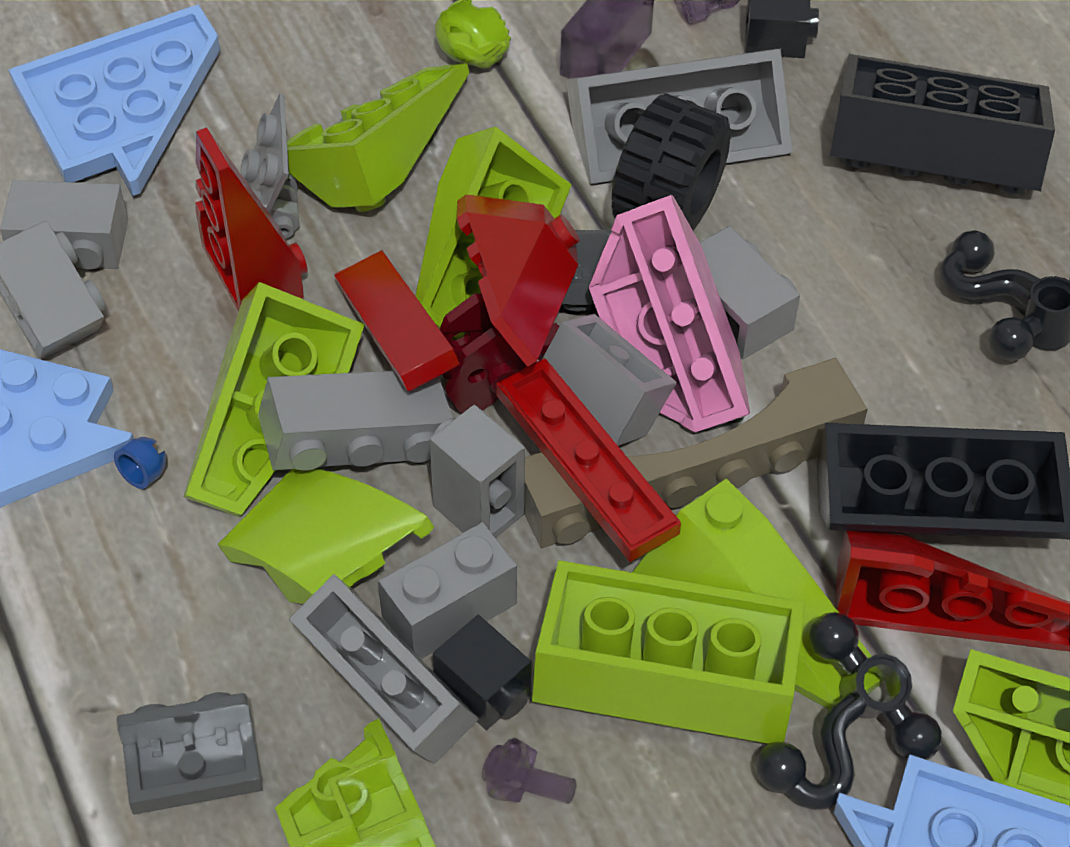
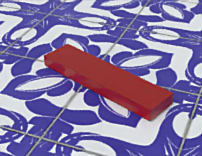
[334,250,460,391]
[496,358,681,562]

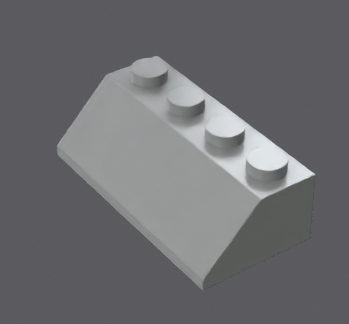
[566,49,793,184]

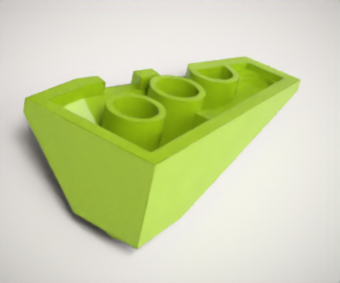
[287,63,470,212]
[415,126,572,340]
[183,282,365,517]
[632,478,884,710]

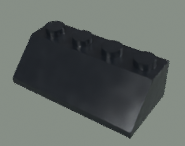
[817,423,1070,539]

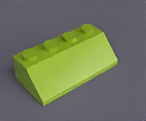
[532,560,805,744]

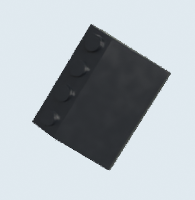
[830,54,1055,194]

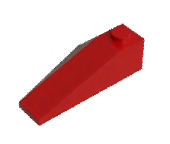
[195,128,308,312]
[457,194,580,367]
[835,530,1070,652]

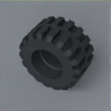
[612,93,730,230]

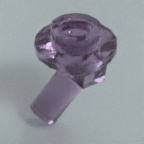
[482,738,576,804]

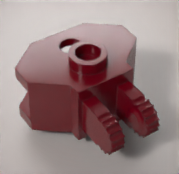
[439,293,559,414]

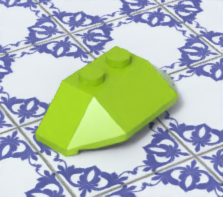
[953,649,1070,806]

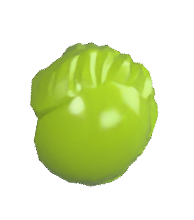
[435,0,511,68]

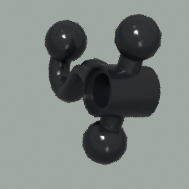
[939,230,1070,361]
[756,612,942,810]

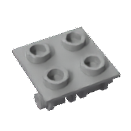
[240,94,299,238]

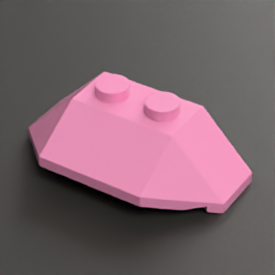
[589,195,750,432]

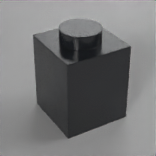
[745,0,819,58]
[433,614,532,731]

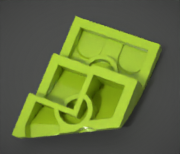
[217,468,435,604]
[275,719,436,847]

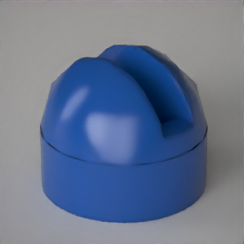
[114,437,167,489]

